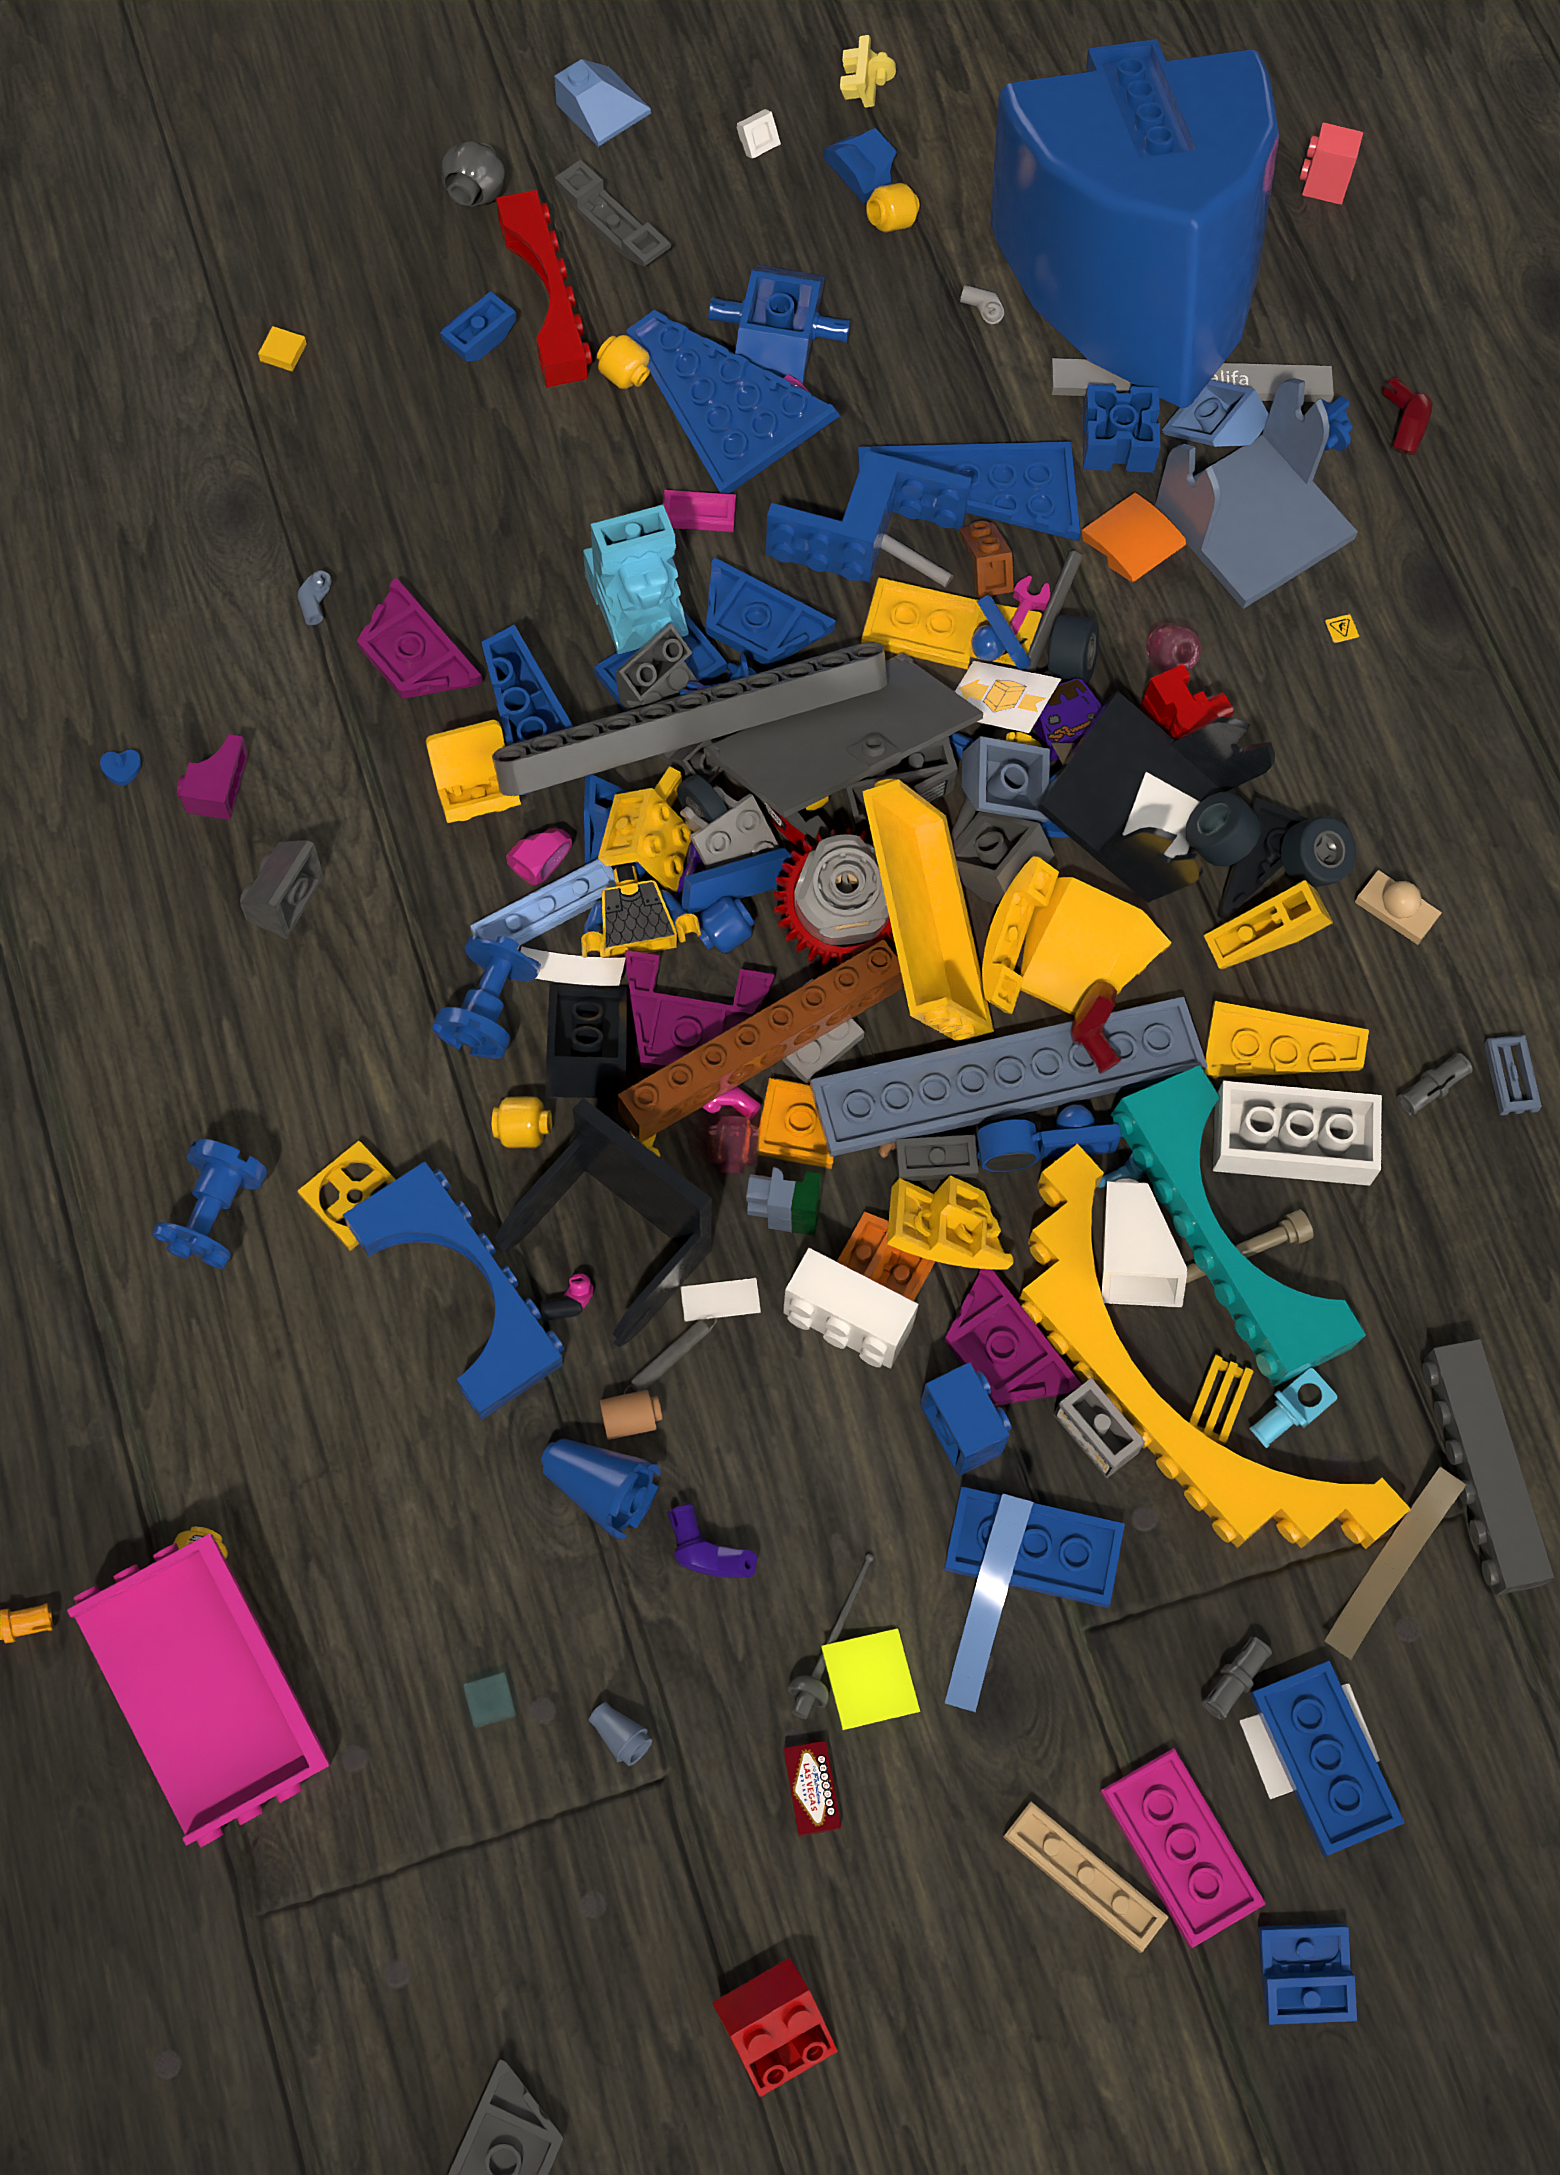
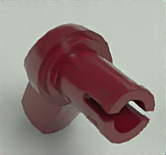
[1382,377,1433,455]
[1070,981,1121,1074]

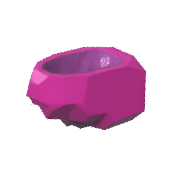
[506,828,572,885]

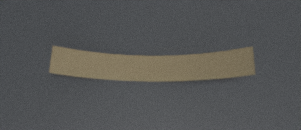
[1324,1467,1466,1660]

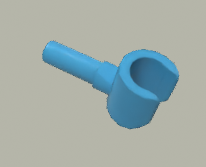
[1098,1153,1146,1189]

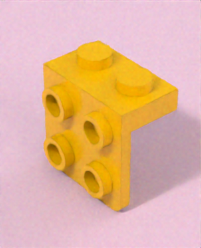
[426,720,521,824]

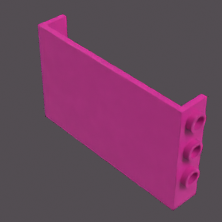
[67,1533,331,1848]

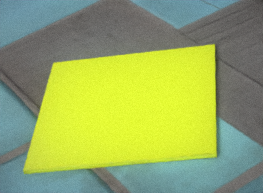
[821,1628,920,1730]

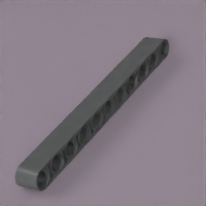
[492,642,888,796]

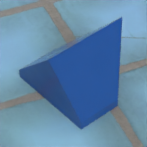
[584,774,629,865]

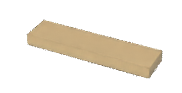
[1003,1802,1168,1953]

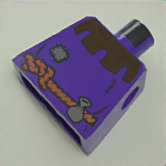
[1033,670,1103,762]

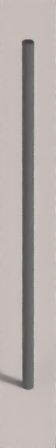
[950,551,1083,845]

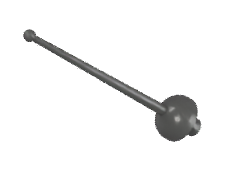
[787,1554,874,1719]

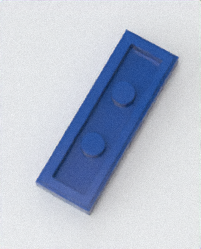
[681,848,791,914]

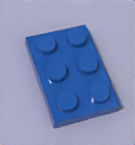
[594,611,727,712]

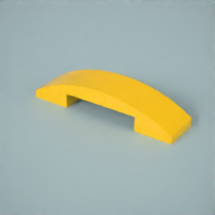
[982,856,1059,1014]

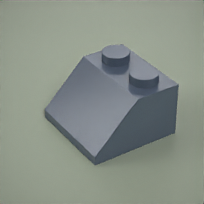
[961,736,1050,822]

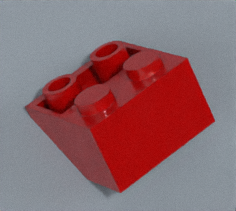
[712,1958,838,2097]

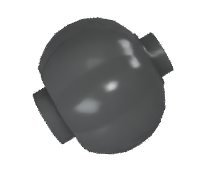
[441,141,505,207]

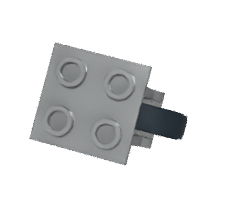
[677,775,780,870]

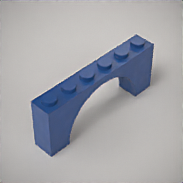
[343,1161,565,1420]

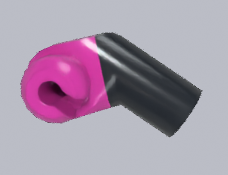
[540,1274,594,1321]

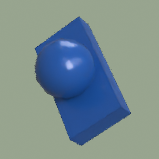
[971,595,1031,671]
[1038,1105,1121,1160]

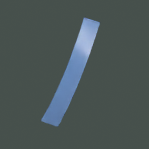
[945,1494,1034,1712]

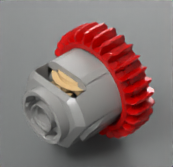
[773,829,896,969]

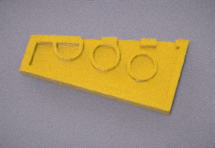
[1203,1001,1369,1078]

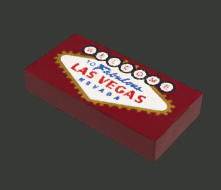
[783,1741,841,1837]

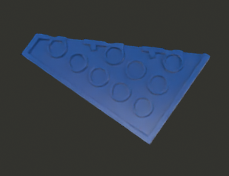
[626,310,840,494]

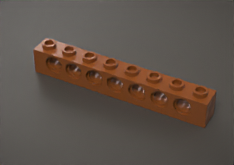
[618,939,903,1143]

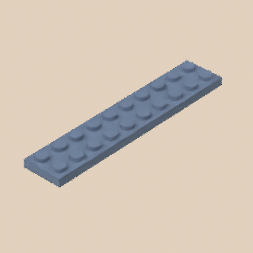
[810,997,1208,1157]

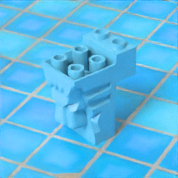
[583,505,689,654]

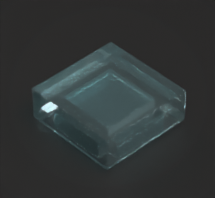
[463,1672,516,1728]

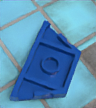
[706,557,836,667]

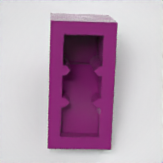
[177,734,248,820]

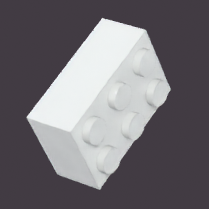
[783,1248,919,1369]

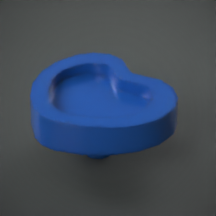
[100,749,142,786]

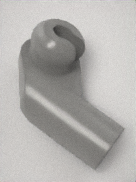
[960,285,1004,324]

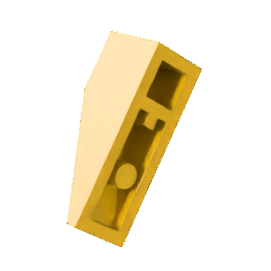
[1204,880,1333,970]

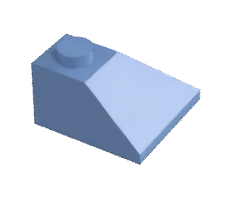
[554,59,651,147]
[1162,380,1269,447]

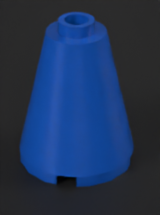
[541,1438,661,1539]

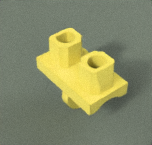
[840,35,896,108]

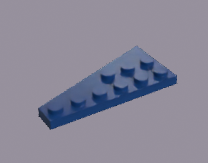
[857,442,1080,541]

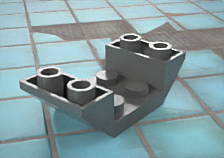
[616,623,741,783]

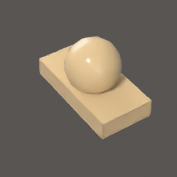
[1355,870,1442,945]

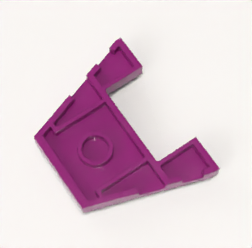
[625,950,774,1071]

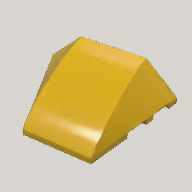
[1020,877,1171,1016]

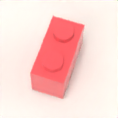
[1299,123,1363,205]

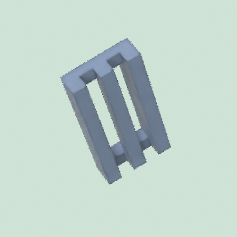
[1484,1035,1542,1115]

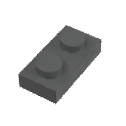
[895,1135,979,1181]

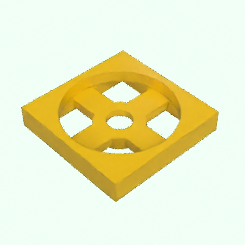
[297,1141,396,1251]

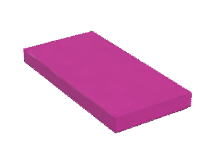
[1099,1748,1266,1949]

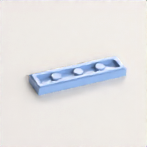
[470,859,616,946]

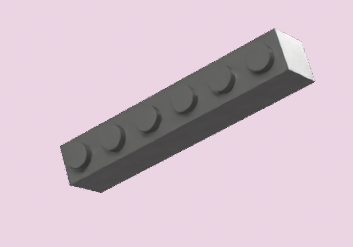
[1422,1339,1554,1596]

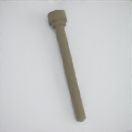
[1186,1209,1314,1283]

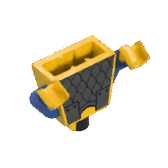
[581,865,701,958]

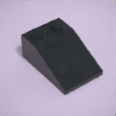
[545,984,627,1099]

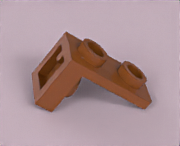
[959,521,1014,598]

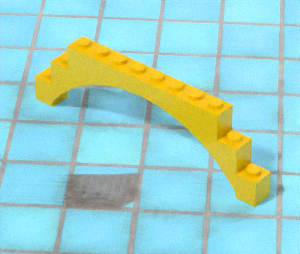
[1019,1144,1411,1549]

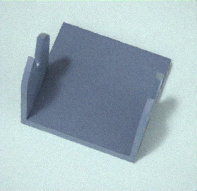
[1155,378,1358,609]

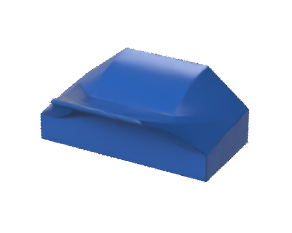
[823,128,897,204]
[440,291,516,362]

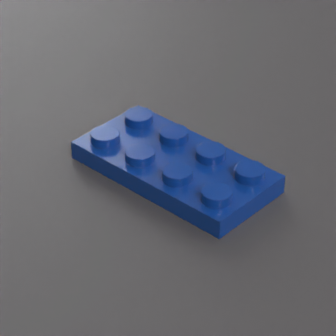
[944,1487,1125,1608]
[1250,1661,1405,1858]

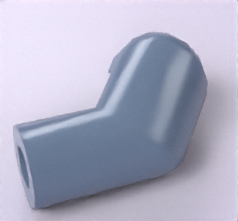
[297,570,332,625]

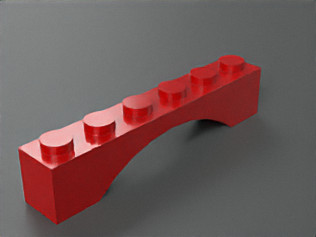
[496,190,592,388]

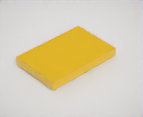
[861,577,982,670]

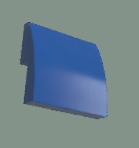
[1258,1923,1357,2025]

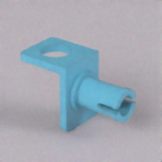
[1249,1368,1338,1448]

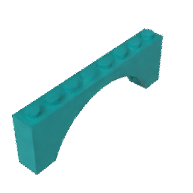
[1111,1065,1366,1387]

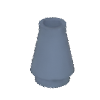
[589,1702,652,1766]

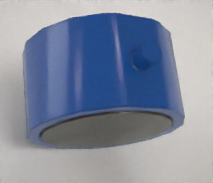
[977,1119,1042,1172]

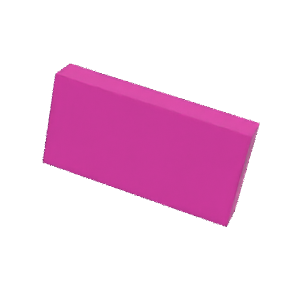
[663,490,736,532]

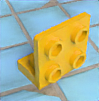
[598,788,692,893]

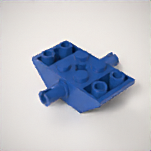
[708,265,850,384]

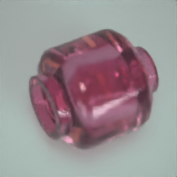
[1146,623,1201,671]
[707,1116,760,1174]

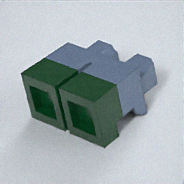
[746,1167,822,1236]

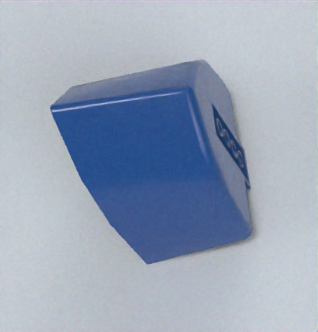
[990,39,1279,408]

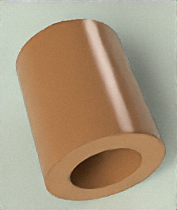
[599,1389,663,1440]

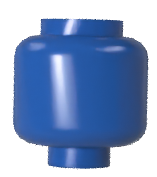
[698,896,755,954]

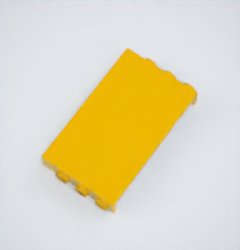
[862,779,994,1042]

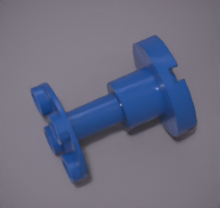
[432,935,541,1059]
[152,1139,268,1269]

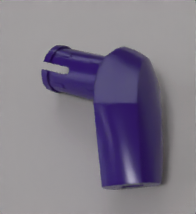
[667,1504,757,1578]

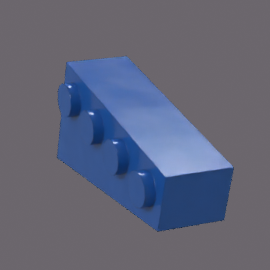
[481,625,573,796]

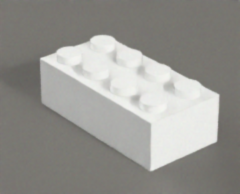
[1213,1081,1382,1186]

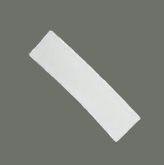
[520,947,626,986]

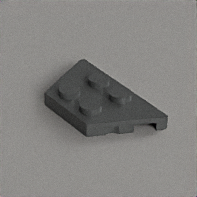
[448,2059,564,2175]

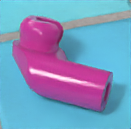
[702,1086,761,1120]

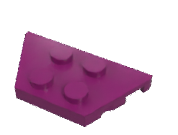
[357,578,482,699]
[944,1269,1082,1406]

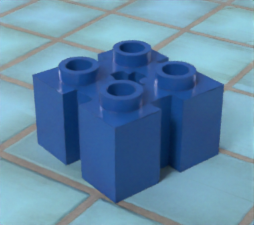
[1082,384,1160,473]

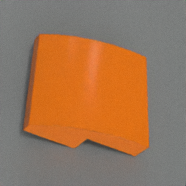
[1081,492,1186,583]
[837,1212,935,1302]

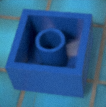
[920,1362,1011,1477]

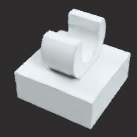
[737,109,781,159]

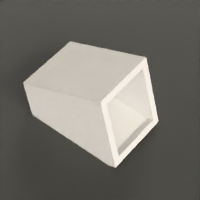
[1101,1179,1187,1307]

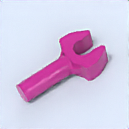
[1009,576,1050,635]

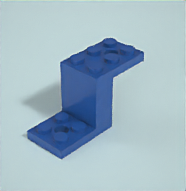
[766,450,972,583]

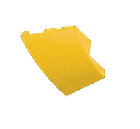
[887,1175,1013,1269]

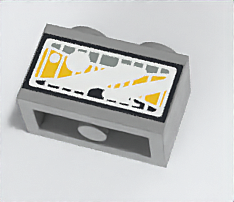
[1054,1378,1145,1478]

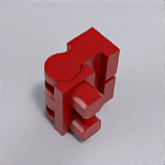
[1139,664,1234,739]

